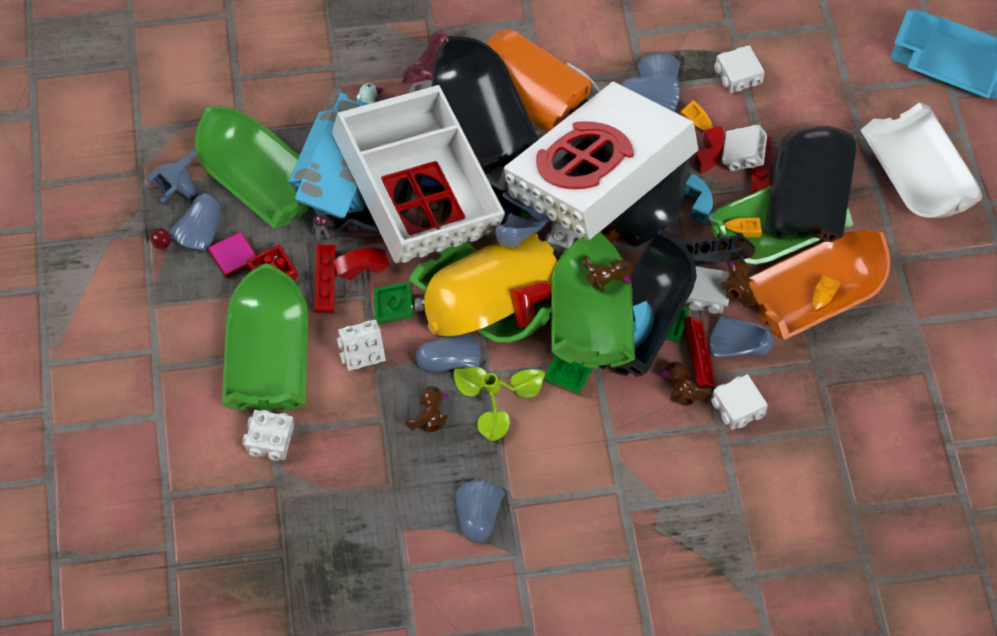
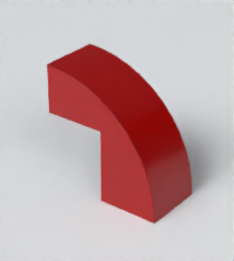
[694,126,724,174]
[333,248,390,281]

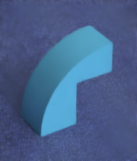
[684,174,713,225]
[633,301,654,349]

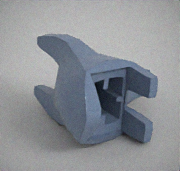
[146,150,198,204]

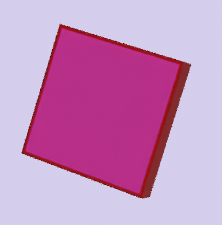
[208,231,256,278]

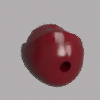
[150,229,172,250]

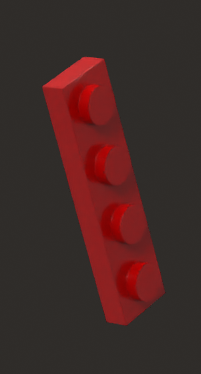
[750,137,772,194]
[315,245,336,313]
[685,317,717,390]

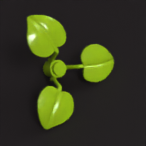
[454,367,545,441]

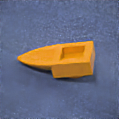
[680,100,713,131]
[724,218,762,237]
[813,275,840,310]

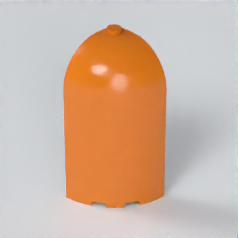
[485,29,591,132]
[747,230,891,340]

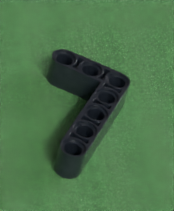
[682,235,755,266]

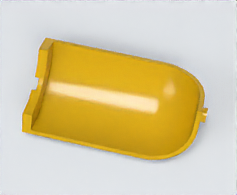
[424,233,558,336]

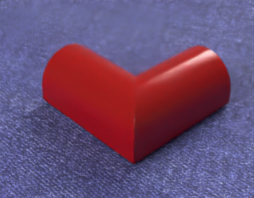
[246,244,298,281]
[510,280,552,327]

